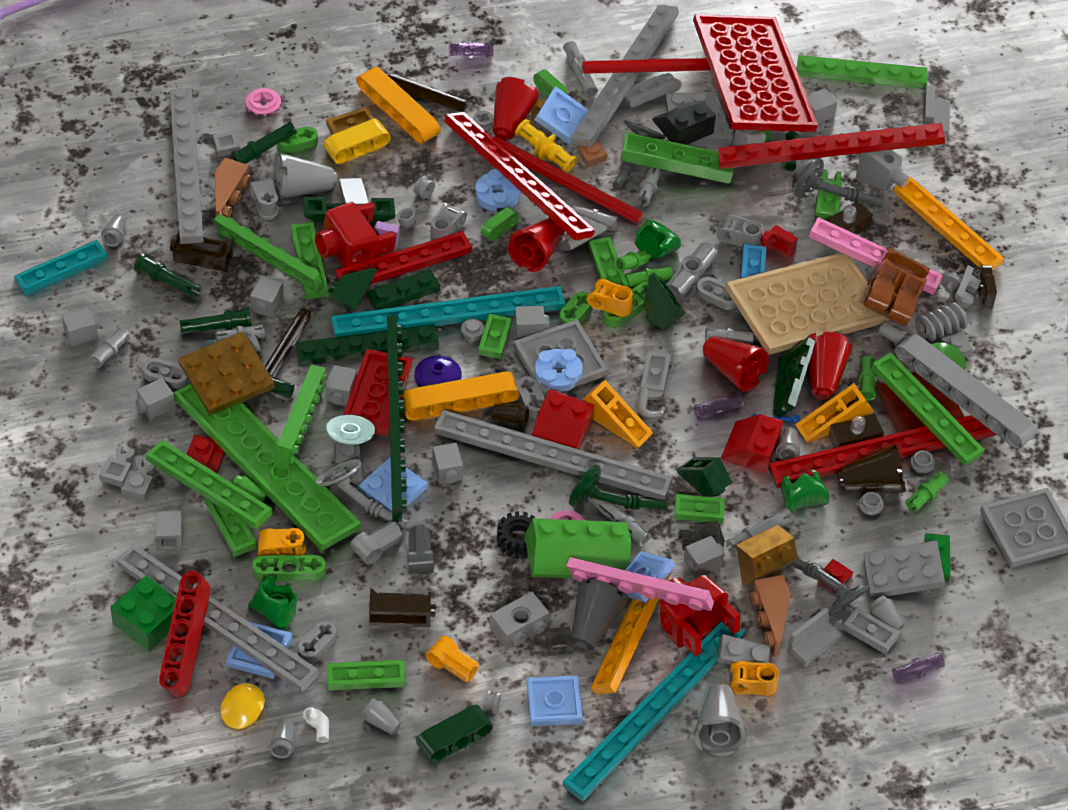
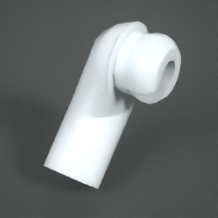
[303,707,329,743]

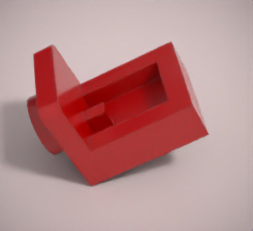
[760,225,798,258]

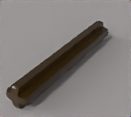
[388,74,467,112]
[265,308,311,377]

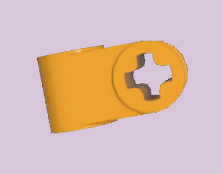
[586,279,633,317]
[258,528,306,557]
[729,661,779,696]

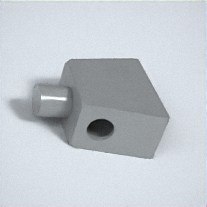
[856,150,909,191]

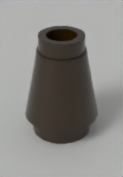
[492,403,529,427]

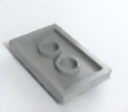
[863,540,946,599]

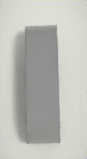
[517,376,545,418]
[298,621,337,664]

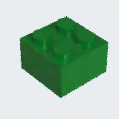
[110,575,176,652]

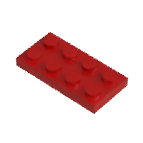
[343,349,413,437]

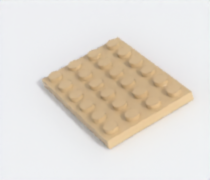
[725,253,890,355]

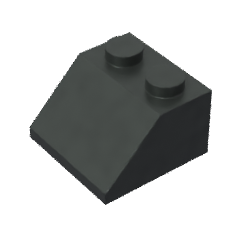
[653,101,716,145]

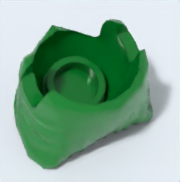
[634,219,681,259]
[781,470,830,513]
[248,576,298,630]

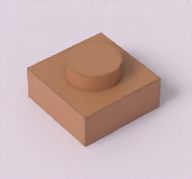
[577,139,608,167]

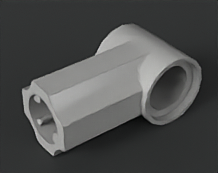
[350,521,403,565]

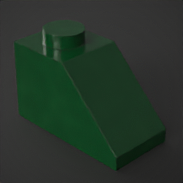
[327,268,377,313]
[643,273,685,331]
[676,457,733,497]

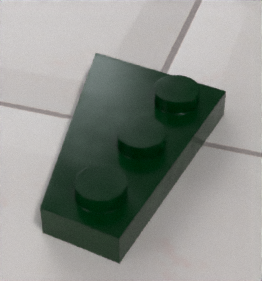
[773,337,816,417]

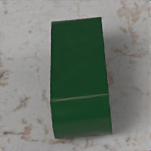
[416,705,494,763]

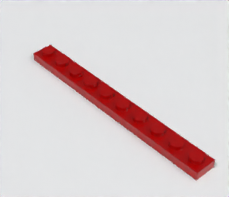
[444,112,595,241]
[718,123,945,169]
[768,415,996,488]

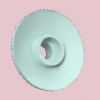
[326,415,375,444]

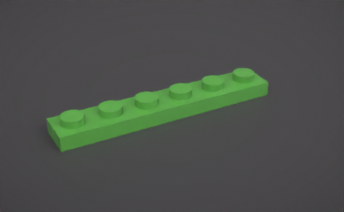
[797,55,927,89]
[214,214,324,293]
[871,353,985,466]
[146,440,272,530]

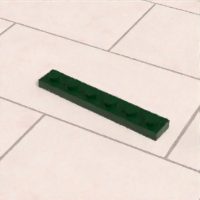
[295,324,439,366]

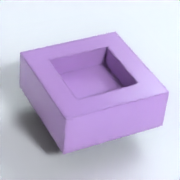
[375,221,400,248]

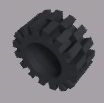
[497,511,535,559]

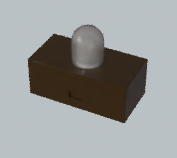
[826,201,873,235]
[828,414,884,448]

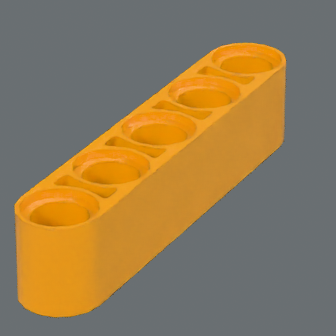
[356,66,441,144]
[400,372,519,421]

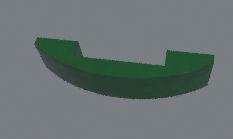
[303,197,395,225]

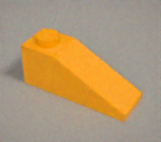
[582,380,653,448]
[795,383,874,443]

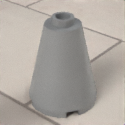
[274,154,337,199]
[694,684,747,756]

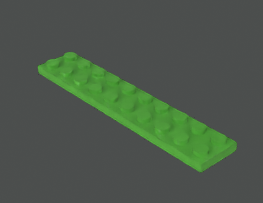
[173,384,361,551]

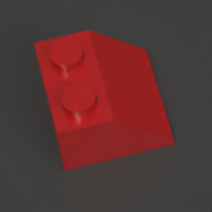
[531,389,595,450]
[721,414,784,474]

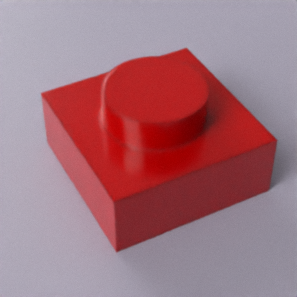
[818,559,853,592]

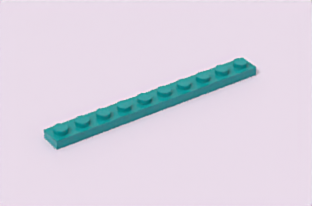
[331,286,565,337]
[563,622,745,801]

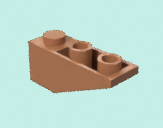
[215,157,252,218]
[750,575,791,656]

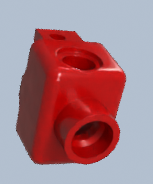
[315,201,396,268]
[660,575,740,657]

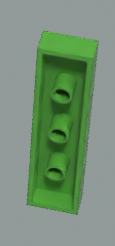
[621,132,733,184]
[274,364,327,470]

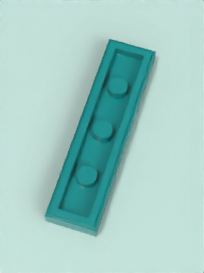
[14,240,108,296]

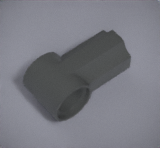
[408,525,434,573]

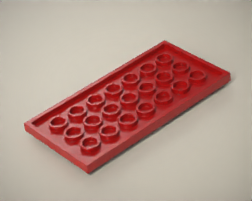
[693,14,818,132]

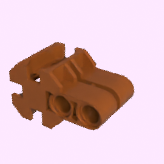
[863,248,930,327]

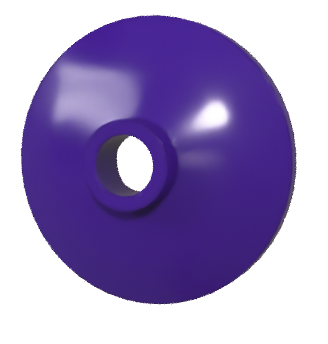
[414,355,462,387]

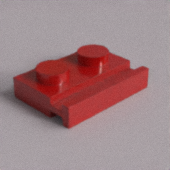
[186,434,226,474]

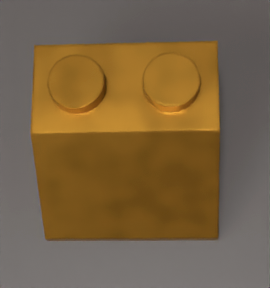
[736,525,797,587]

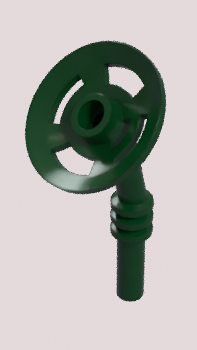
[569,465,668,510]

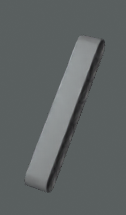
[895,333,1037,449]

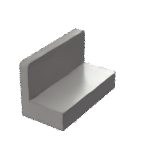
[923,85,950,134]
[787,608,842,667]

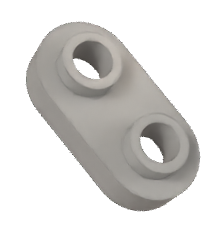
[696,277,737,310]
[142,358,189,389]

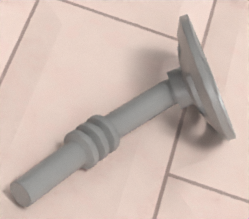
[316,459,407,529]

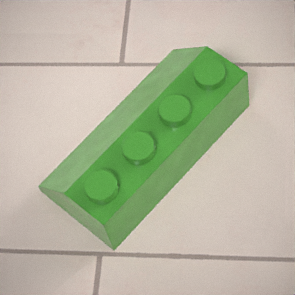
[525,518,631,578]

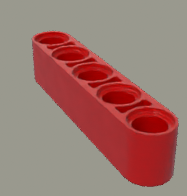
[159,570,211,698]

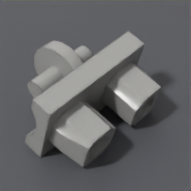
[941,265,981,309]

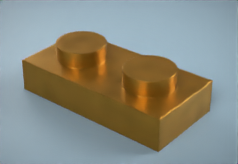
[326,107,374,135]

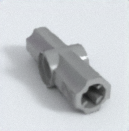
[667,242,718,299]

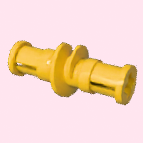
[515,119,578,173]

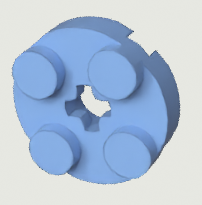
[475,169,520,211]
[535,349,583,392]

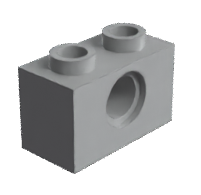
[489,592,549,649]

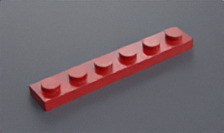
[335,231,472,285]

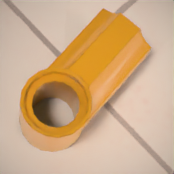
[425,635,479,682]

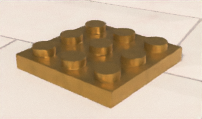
[178,332,275,416]

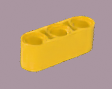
[323,119,391,164]

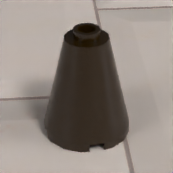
[837,444,906,493]

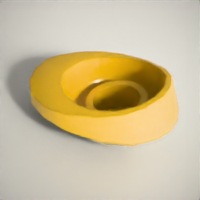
[220,683,265,730]

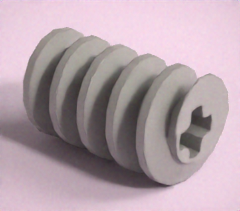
[915,300,968,342]

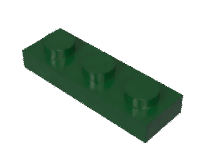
[367,269,440,310]

